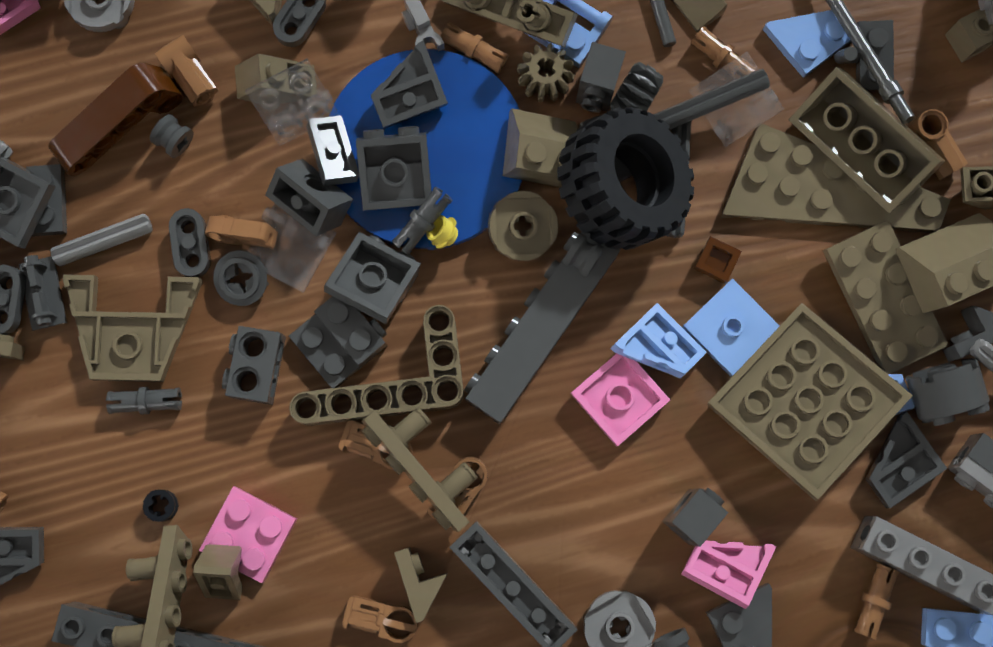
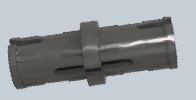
[392,186,453,255]
[106,387,182,415]

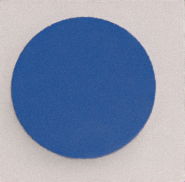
[328,49,523,250]

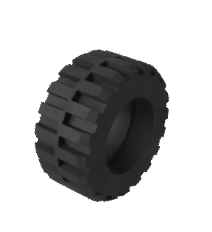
[557,107,694,250]

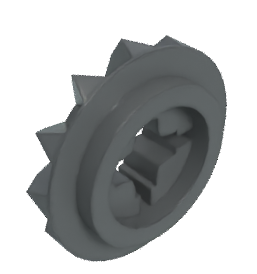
[213,250,269,306]

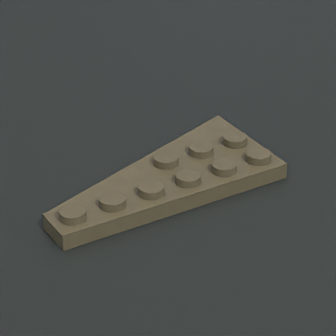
[720,122,951,233]

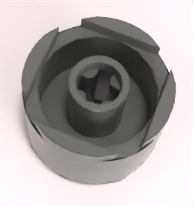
[905,358,990,426]

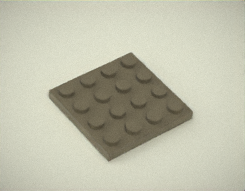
[707,303,913,501]

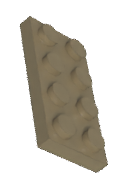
[822,220,948,374]

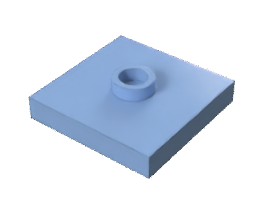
[682,278,779,377]

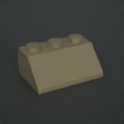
[895,213,993,313]

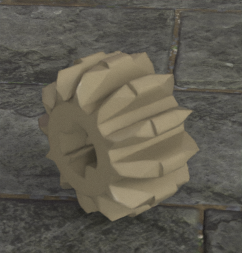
[517,43,575,103]

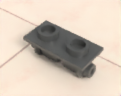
[19,255,67,331]

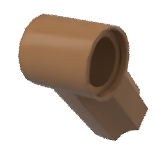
[154,34,218,107]
[907,109,968,180]

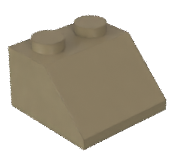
[502,108,578,187]

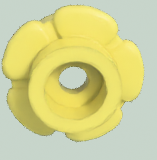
[426,215,458,249]

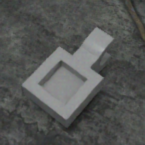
[401,0,445,51]

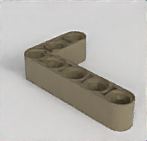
[289,305,464,426]

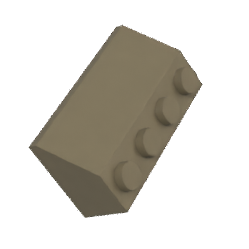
[789,67,946,213]

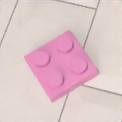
[571,353,670,447]
[199,486,297,583]

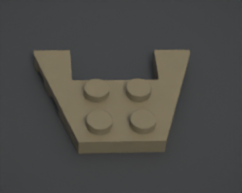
[63,275,202,382]

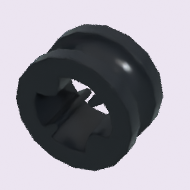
[143,489,179,522]

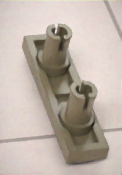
[442,0,578,48]
[361,407,478,532]
[112,525,193,647]

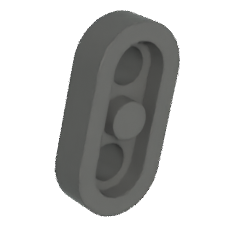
[273,0,326,47]
[169,208,211,277]
[0,265,26,335]

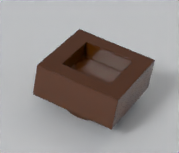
[694,236,742,284]

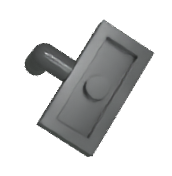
[834,20,894,91]

